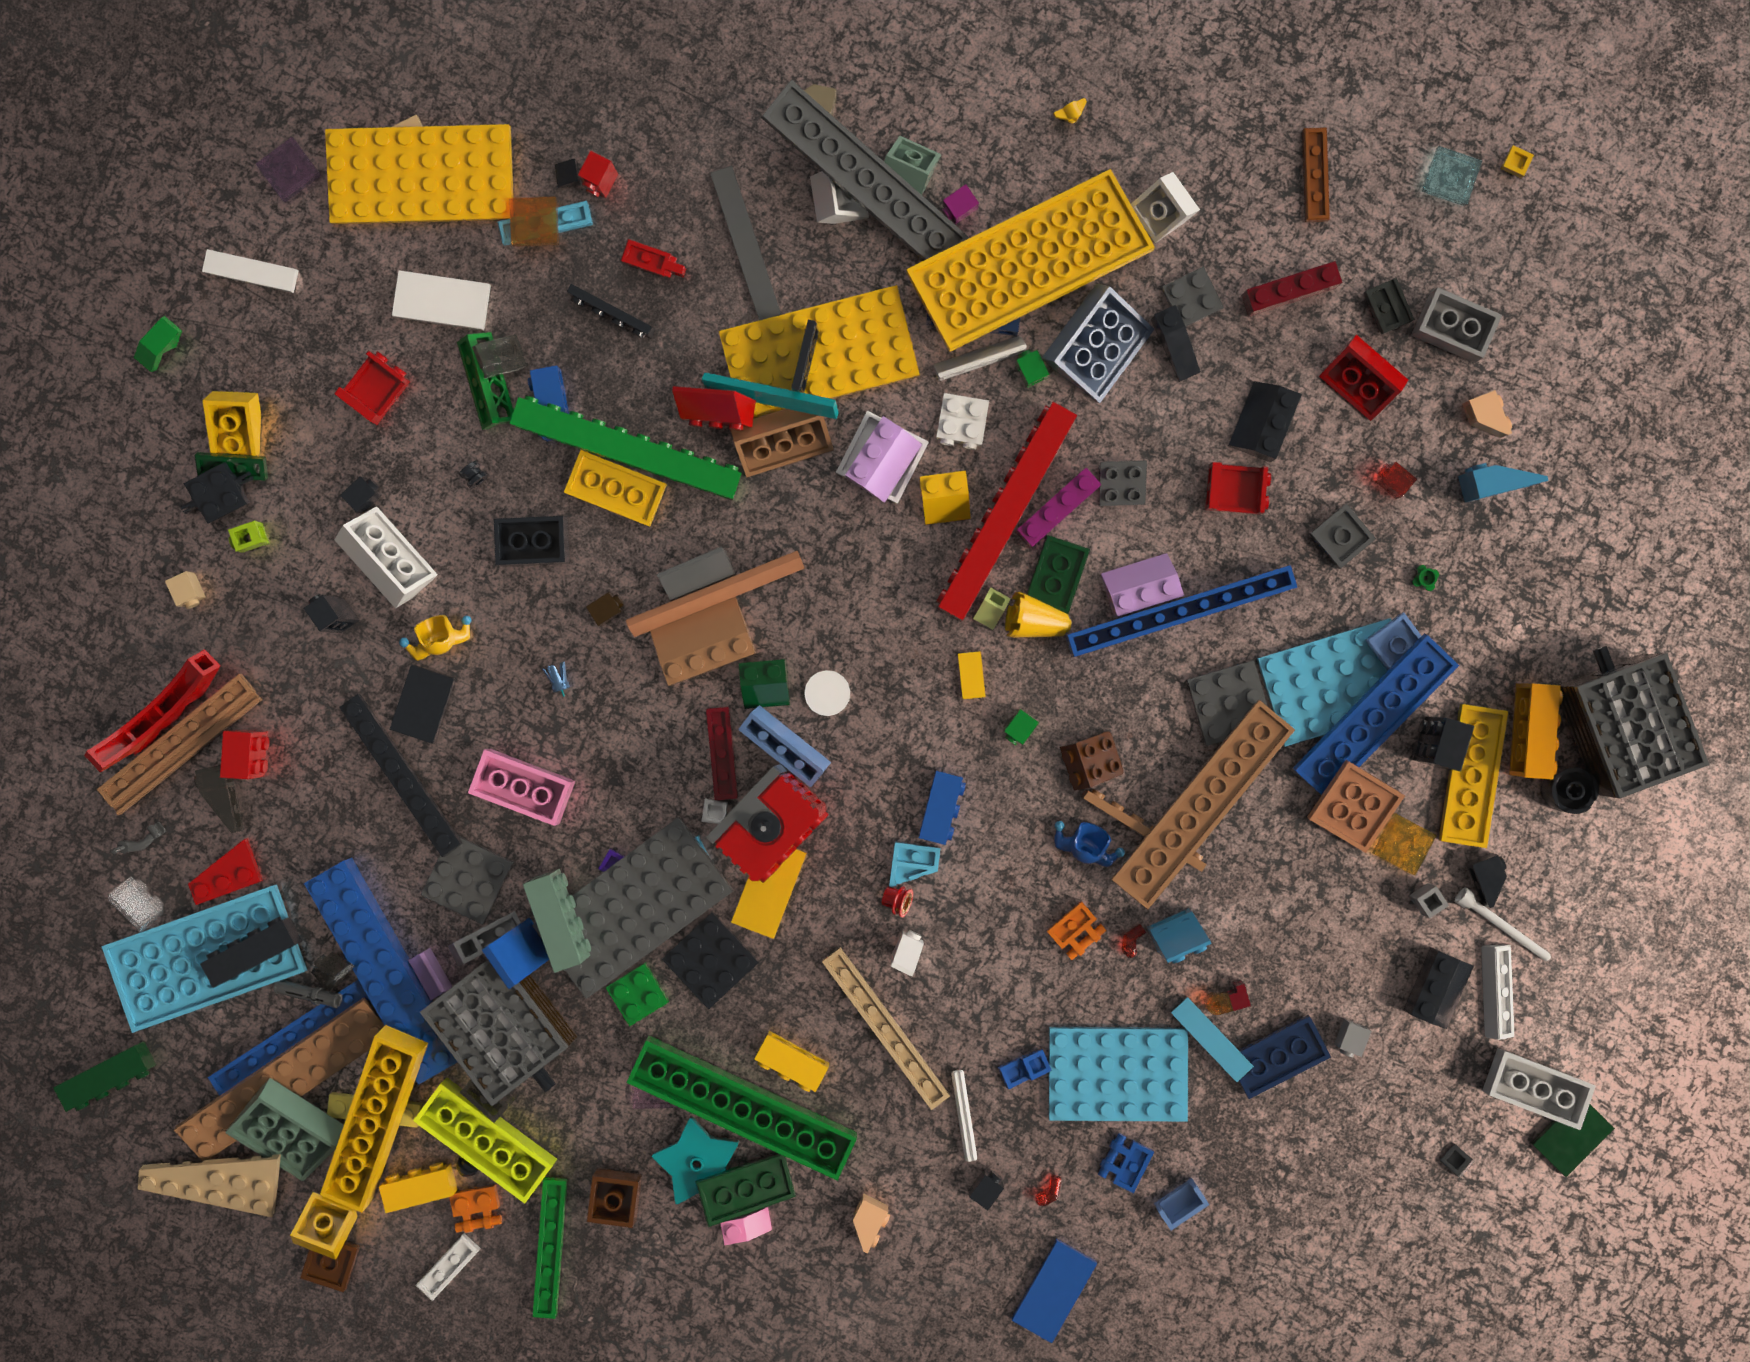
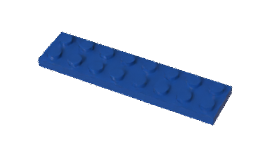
[1293,633,1459,795]

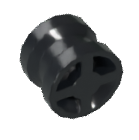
[459,461,488,489]

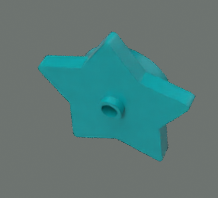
[652,1116,739,1204]

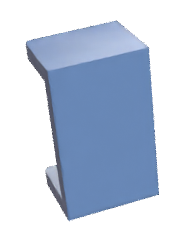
[1154,1178,1209,1230]

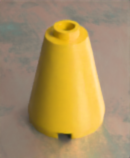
[1005,592,1072,638]

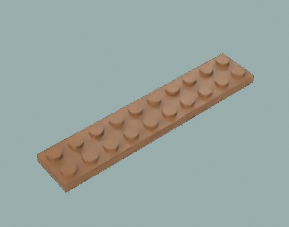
[1111,700,1295,910]
[174,997,384,1161]

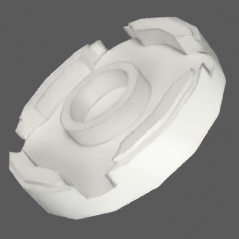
[804,670,850,716]

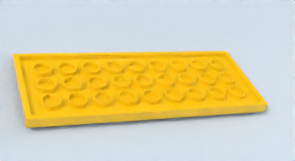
[906,169,1155,352]

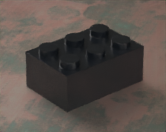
[493,516,570,567]
[1412,716,1474,772]

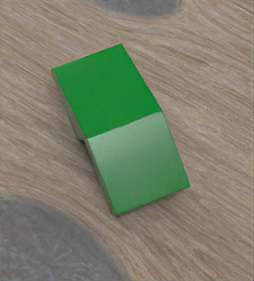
[134,316,182,372]

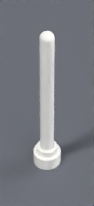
[1455,887,1551,961]

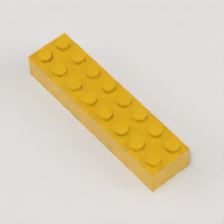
[320,1025,428,1213]

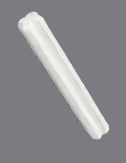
[951,1070,977,1162]

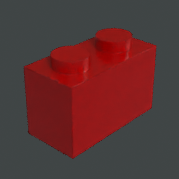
[578,150,618,198]

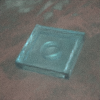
[1421,146,1482,206]

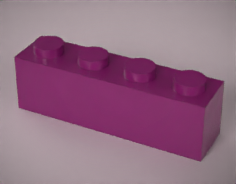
[1015,468,1102,549]

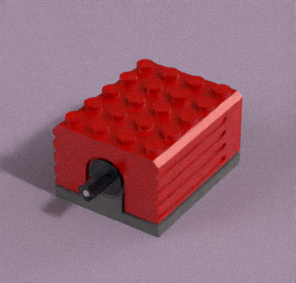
[706,764,829,883]

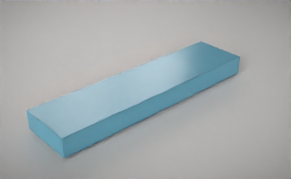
[497,201,593,246]
[1171,997,1254,1082]

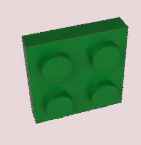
[606,962,669,1027]

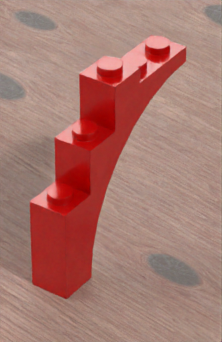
[84,649,221,772]

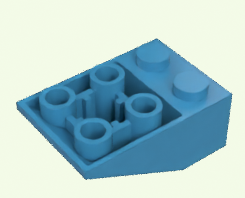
[1147,908,1212,964]

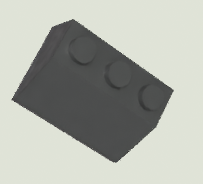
[657,547,736,601]

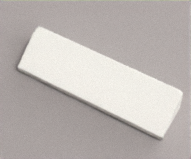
[934,336,1027,381]
[1481,944,1514,1040]

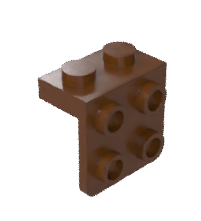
[1060,731,1124,791]

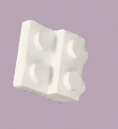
[936,393,989,450]

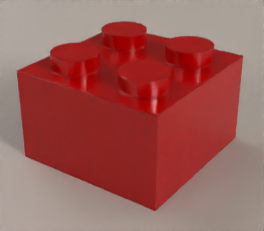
[220,730,270,779]

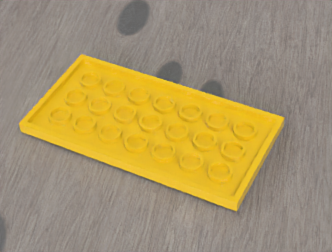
[325,124,514,224]
[719,285,920,419]

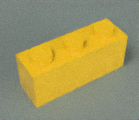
[755,1031,829,1092]
[379,1162,458,1213]

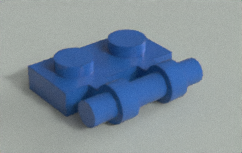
[1098,1133,1154,1193]

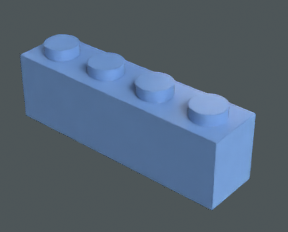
[738,705,831,787]

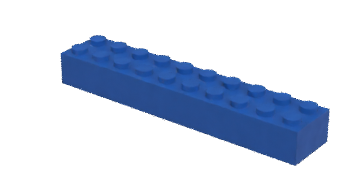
[304,858,457,1085]

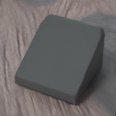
[1440,1144,1475,1178]

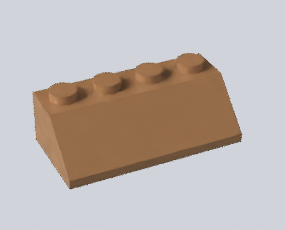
[731,409,834,478]

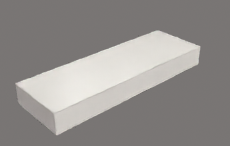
[415,1233,481,1301]

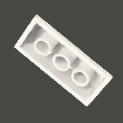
[335,507,438,608]

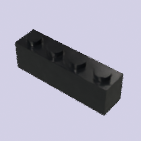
[200,917,302,988]

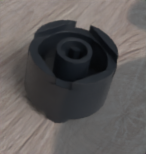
[1542,766,1599,814]

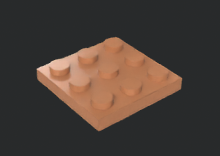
[1307,760,1405,853]

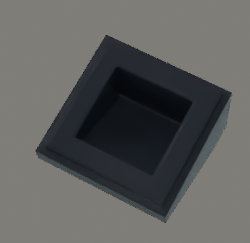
[555,159,581,188]

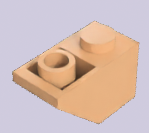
[1462,390,1512,438]
[853,1193,890,1254]

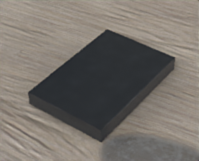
[791,319,819,393]
[389,664,456,744]

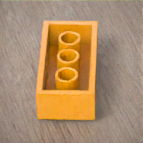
[1509,683,1563,780]

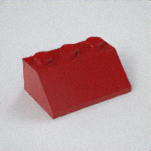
[1319,334,1409,421]
[672,386,756,431]

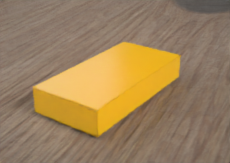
[958,651,986,699]

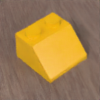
[919,471,971,525]

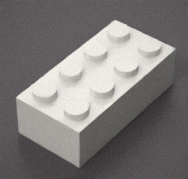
[1482,1048,1596,1130]

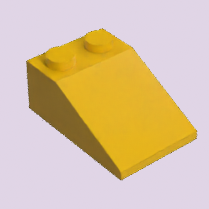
[202,391,261,456]

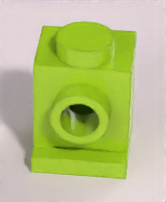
[228,521,270,553]

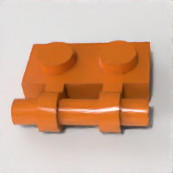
[1046,901,1107,960]
[449,1184,502,1233]

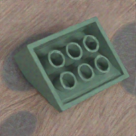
[225,1078,344,1181]

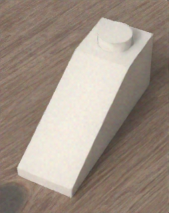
[891,930,924,976]

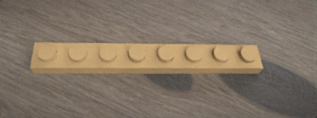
[822,947,950,1110]

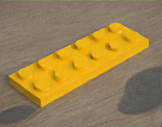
[1439,704,1508,848]

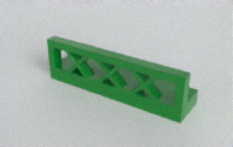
[457,332,514,430]

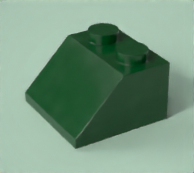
[738,659,790,709]

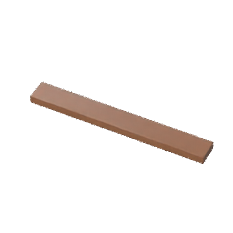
[626,551,805,637]

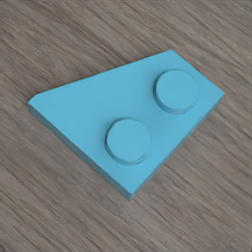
[889,842,941,887]

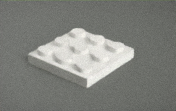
[836,411,929,504]

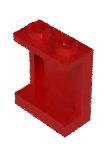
[334,350,410,425]
[1205,462,1271,515]

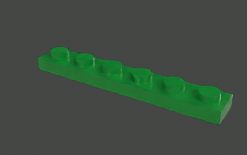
[533,1177,568,1319]

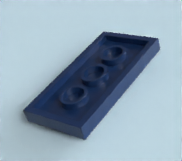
[1239,1015,1331,1099]

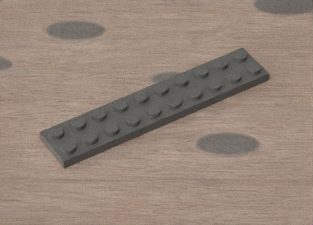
[761,80,969,261]

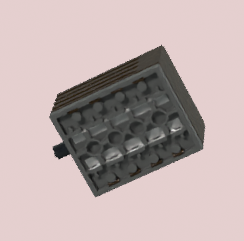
[1559,646,1710,799]
[420,960,578,1106]

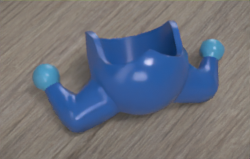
[1054,821,1125,867]

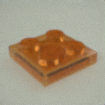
[509,197,559,247]

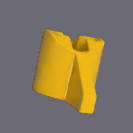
[1053,98,1087,124]

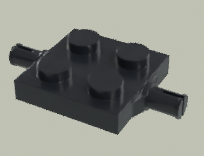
[181,462,254,524]

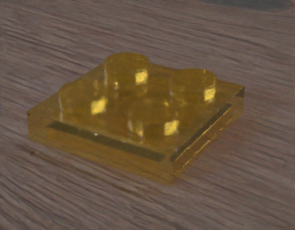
[1372,813,1437,876]

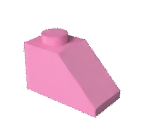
[720,1207,772,1245]

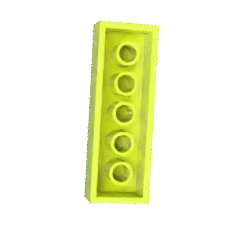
[413,1078,557,1204]

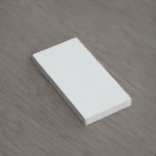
[392,270,491,331]

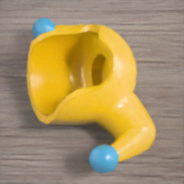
[399,615,472,661]

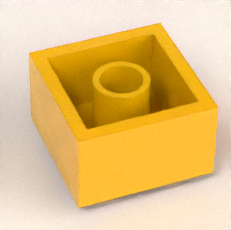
[290,1192,358,1260]

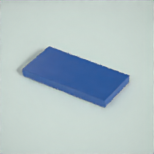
[482,917,549,989]
[1011,1239,1097,1343]

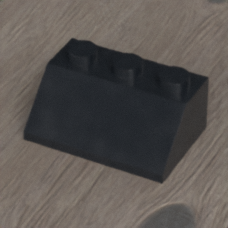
[1228,381,1302,463]
[1403,947,1474,1029]

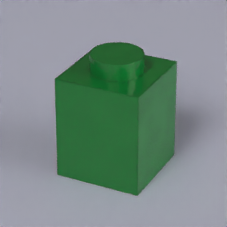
[1015,349,1049,388]
[1003,709,1039,746]

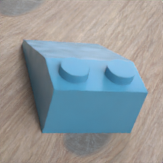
[1458,463,1549,503]

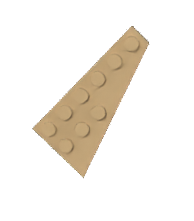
[138,1154,281,1217]

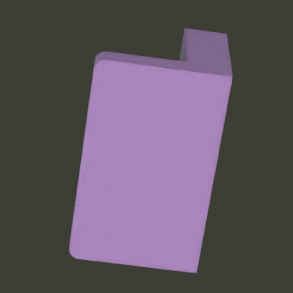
[408,948,452,1000]

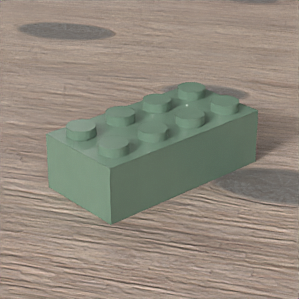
[523,869,591,973]

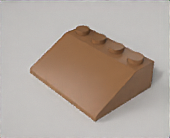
[650,596,757,686]

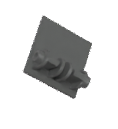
[1098,460,1147,506]

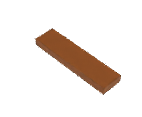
[1302,127,1330,222]

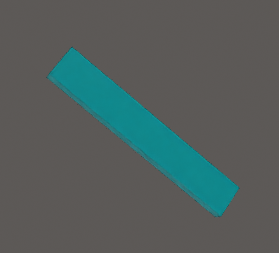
[702,373,839,419]

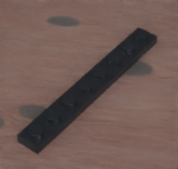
[339,694,463,857]

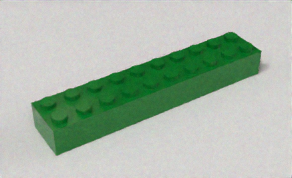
[626,1036,857,1181]

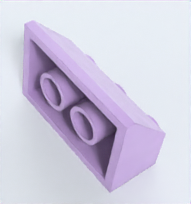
[845,416,922,503]
[1101,553,1184,618]

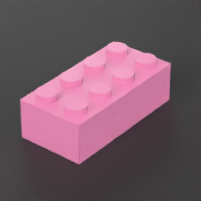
[468,749,576,826]

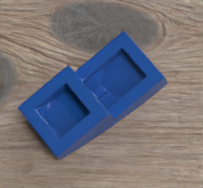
[997,1049,1052,1089]

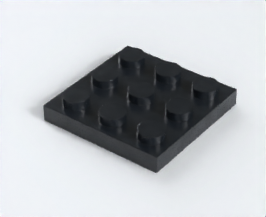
[662,912,760,1010]

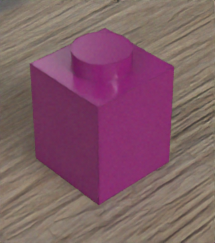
[942,184,979,225]

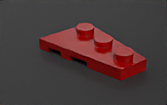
[188,838,263,905]

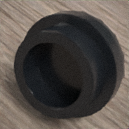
[456,1157,478,1177]

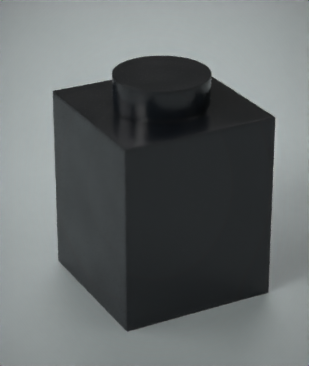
[340,476,382,514]
[968,1169,1004,1211]

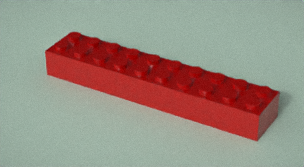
[936,402,1077,622]

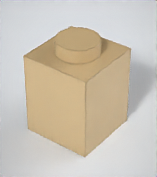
[165,571,206,609]

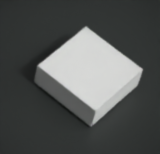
[702,799,728,824]

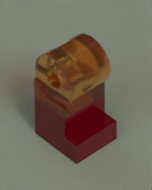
[1204,980,1251,1015]

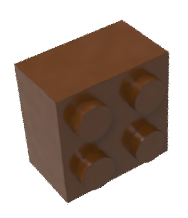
[587,1168,642,1228]

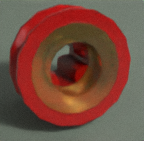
[881,886,913,918]

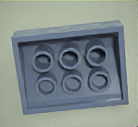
[1042,284,1154,403]

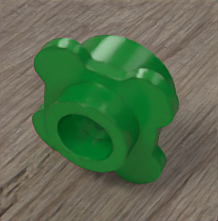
[1412,565,1439,591]

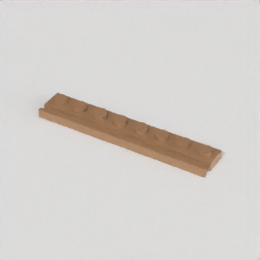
[97,674,263,815]

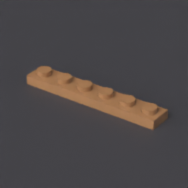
[1081,788,1207,872]

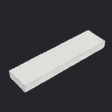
[202,249,299,293]

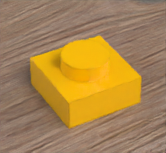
[1500,145,1534,178]

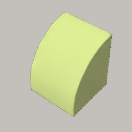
[973,588,1011,630]

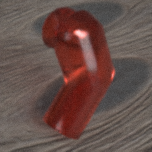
[1121,924,1146,958]
[1035,1175,1062,1206]

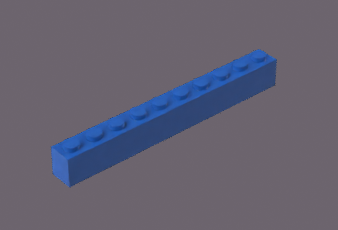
[1065,565,1297,657]

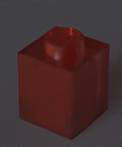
[1375,462,1417,499]

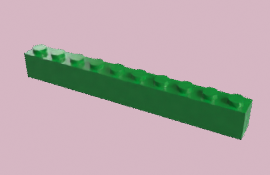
[510,395,742,501]

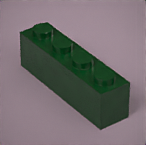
[53,1041,156,1112]

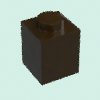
[586,592,624,627]

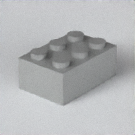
[1411,287,1502,363]

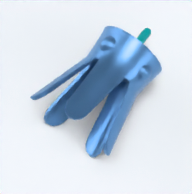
[542,661,570,697]

